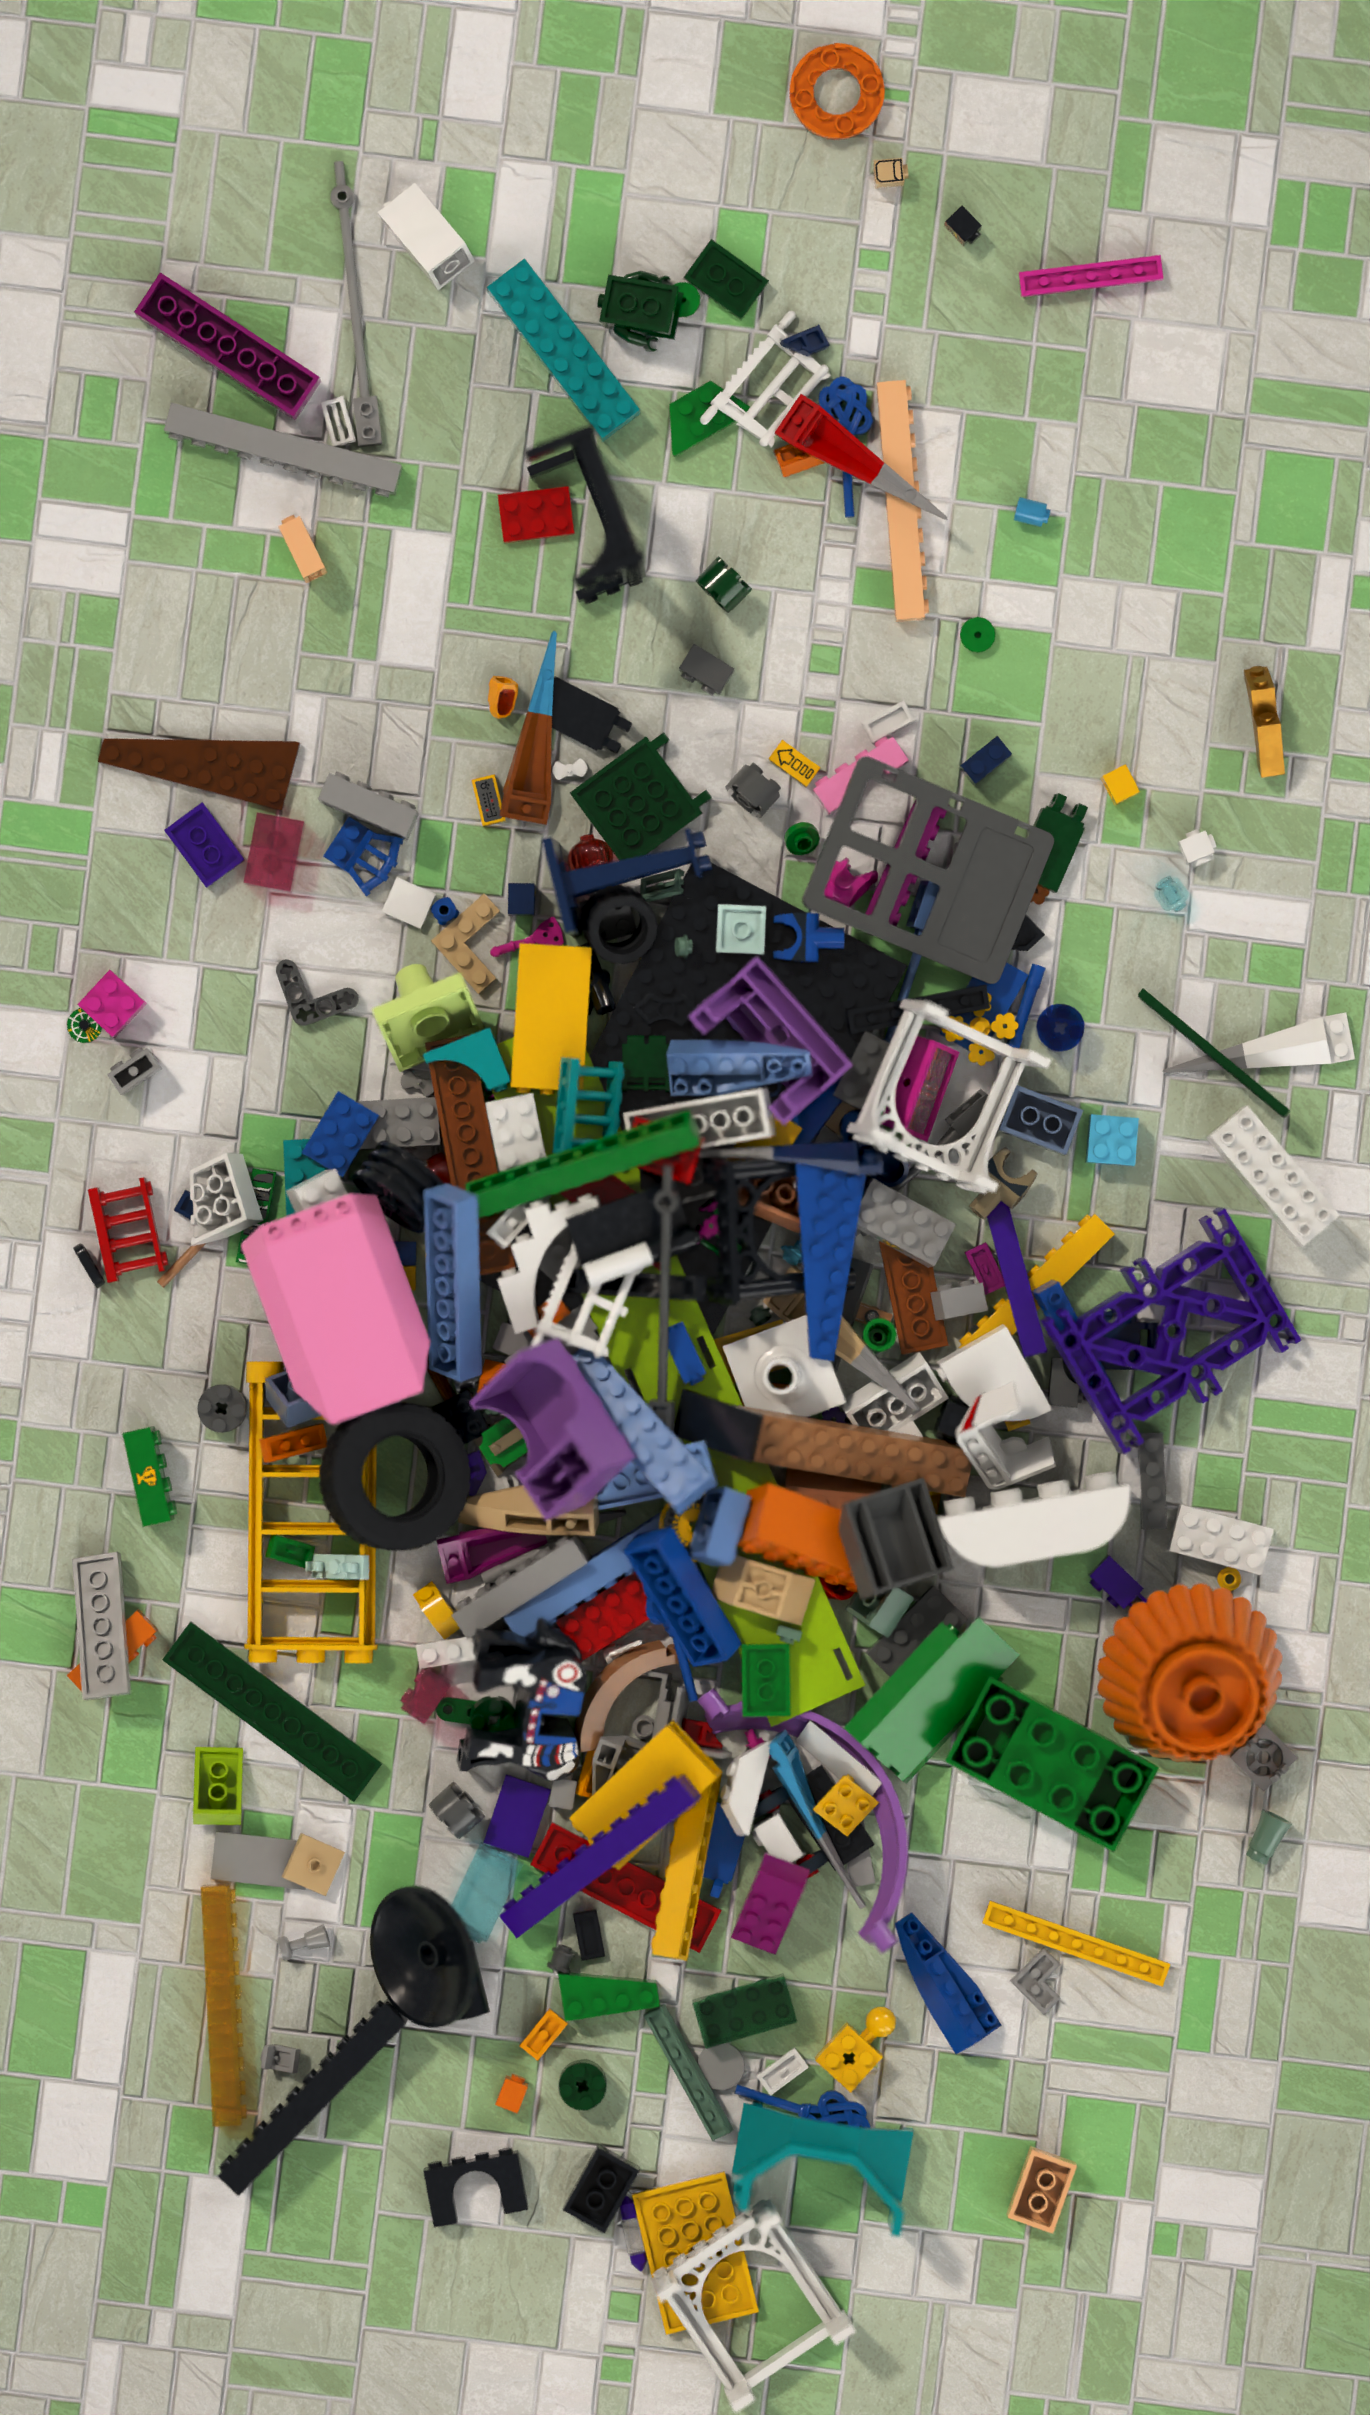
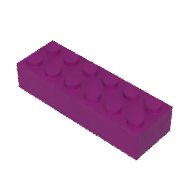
[865,800,950,926]

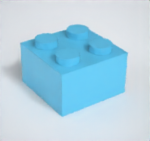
[1086,1114,1139,1166]

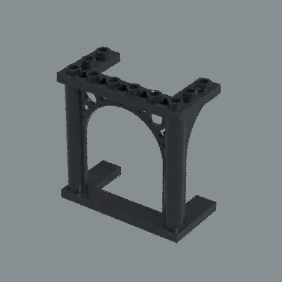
[524,424,646,604]

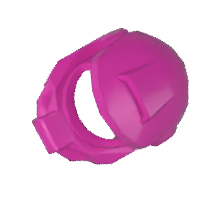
[824,857,878,907]

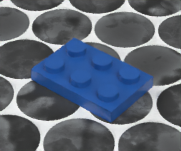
[302,1091,380,1177]

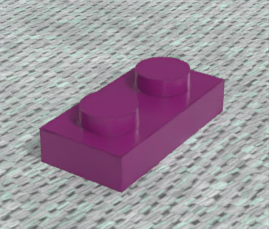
[964,1242,1005,1295]

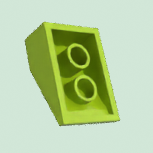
[193,1747,243,1825]

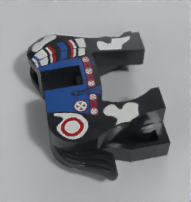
[456,1618,587,1781]

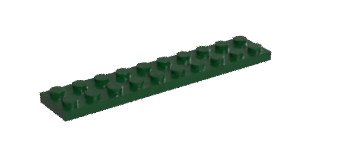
[162,1621,383,1802]

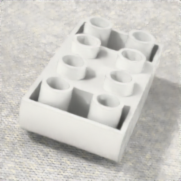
[936,1471,1130,1567]

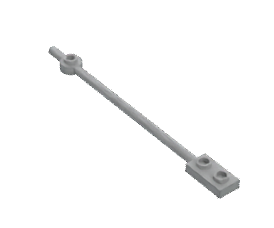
[330,161,382,447]

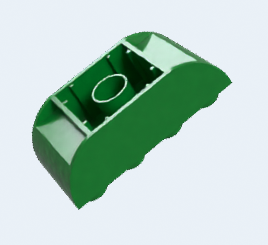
[944,1677,1160,1852]

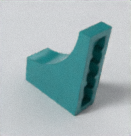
[423,1028,511,1093]

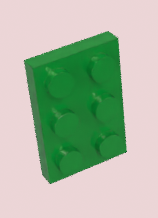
[741,1644,791,1717]

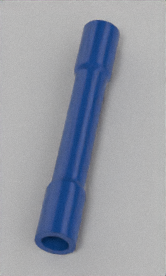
[1006,964,1046,1049]

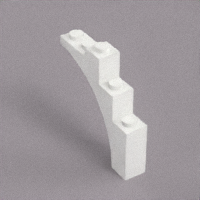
[497,1193,601,1334]

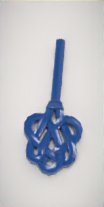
[819,376,873,518]
[643,1585,698,1702]
[735,2084,871,2128]

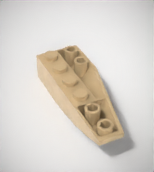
[458,1485,600,1536]

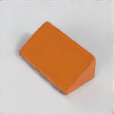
[774,444,825,477]

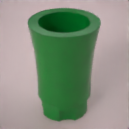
[862,1318,896,1354]

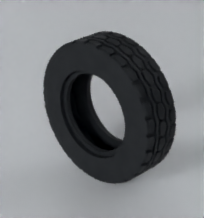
[319,1402,471,1551]

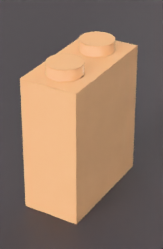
[278,515,327,583]

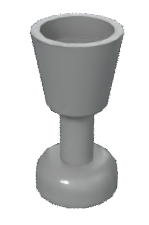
[278,1924,330,1961]

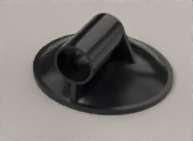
[370,1885,490,2028]

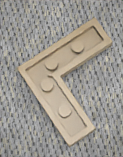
[431,894,500,994]

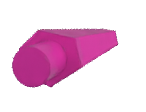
[744,1728,772,1759]

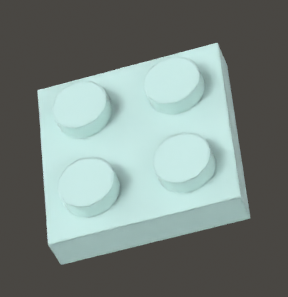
[716,904,766,955]

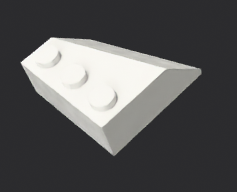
[190,1153,263,1246]

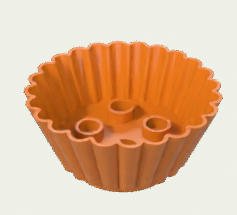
[1097,1583,1282,1762]

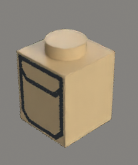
[873,158,908,188]

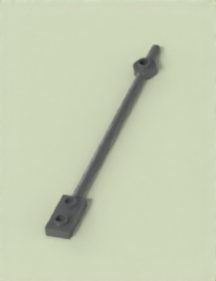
[649,1165,680,1434]

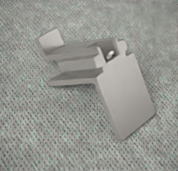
[647,1670,732,1759]

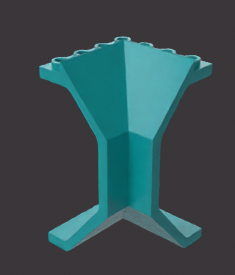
[732,2101,914,2237]

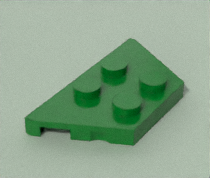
[669,380,750,457]

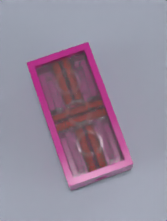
[881,1036,960,1142]

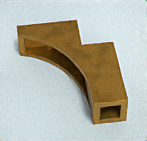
[1244,666,1285,778]

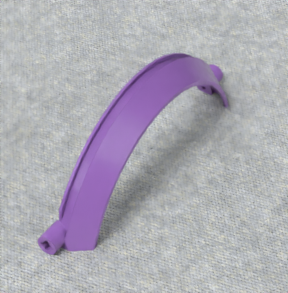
[698,1688,908,1954]

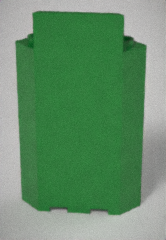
[844,1617,1020,1784]

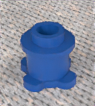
[431,897,459,925]

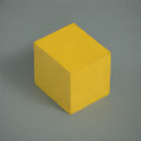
[1100,764,1140,806]

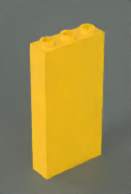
[511,943,592,1095]
[569,1719,723,1870]

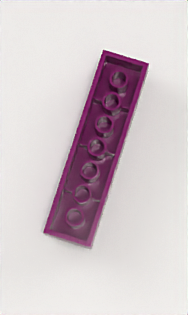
[134,272,321,421]

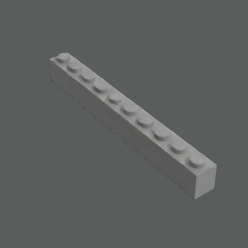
[164,403,402,497]

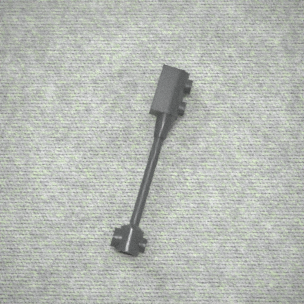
[856,1089,988,1236]

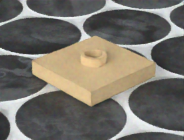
[282,1833,345,1896]

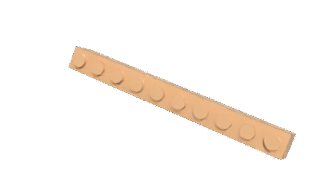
[876,380,929,622]

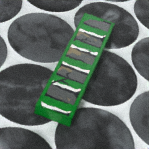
[236,1168,277,1264]

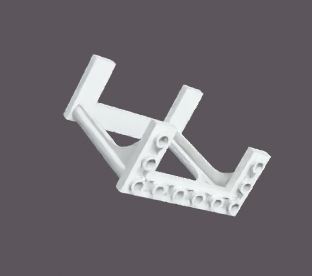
[847,999,1051,1194]
[651,2199,856,2413]

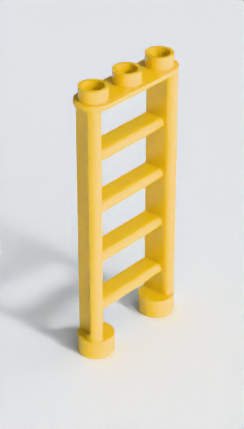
[244,1362,378,1663]

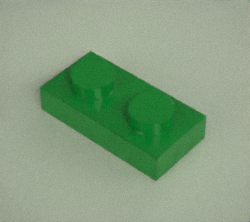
[265,1535,315,1569]

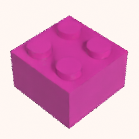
[77,970,147,1038]

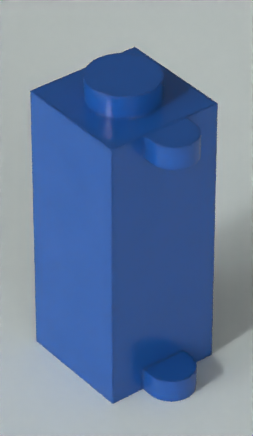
[668,1321,706,1386]

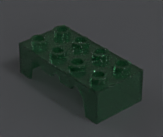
[692,1973,798,2049]

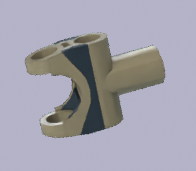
[969,1147,1038,1220]

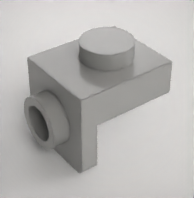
[261,2044,301,2073]

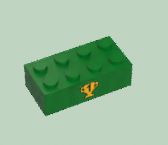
[122,1426,177,1527]

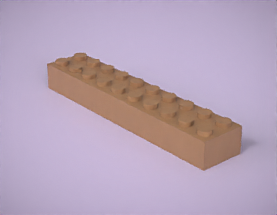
[731,1405,972,1497]

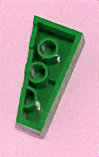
[558,1971,660,2022]

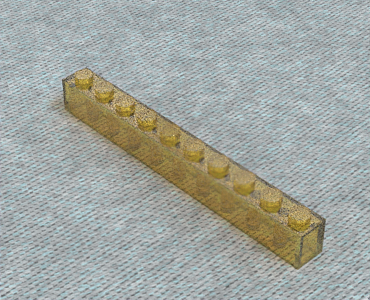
[201,1883,247,2127]

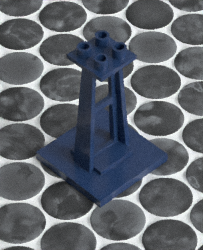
[542,828,713,937]

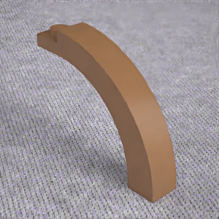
[574,1640,690,1752]

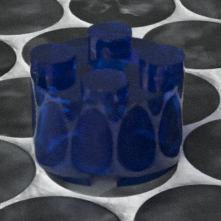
[1035,1004,1084,1052]

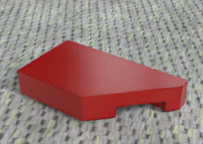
[682,1718,723,1749]

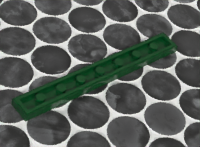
[1138,988,1291,1118]

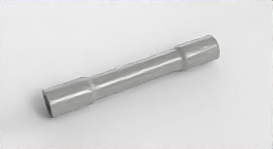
[481,1535,564,1585]

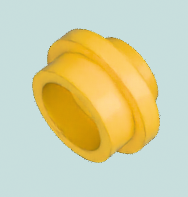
[1217,1567,1241,1591]

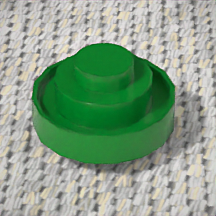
[784,822,820,855]

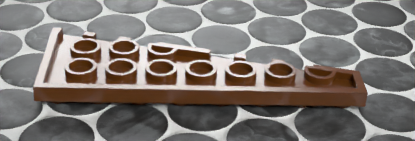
[98,739,300,811]

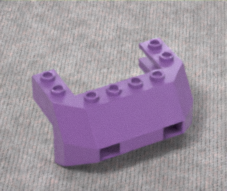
[688,956,854,1125]

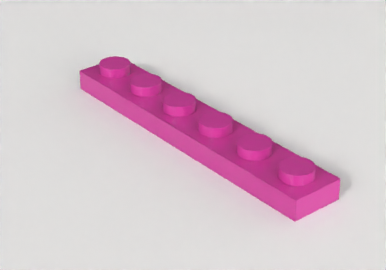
[1018,255,1163,297]

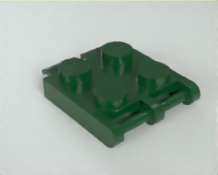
[622,1035,670,1092]

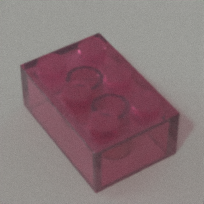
[243,812,306,893]

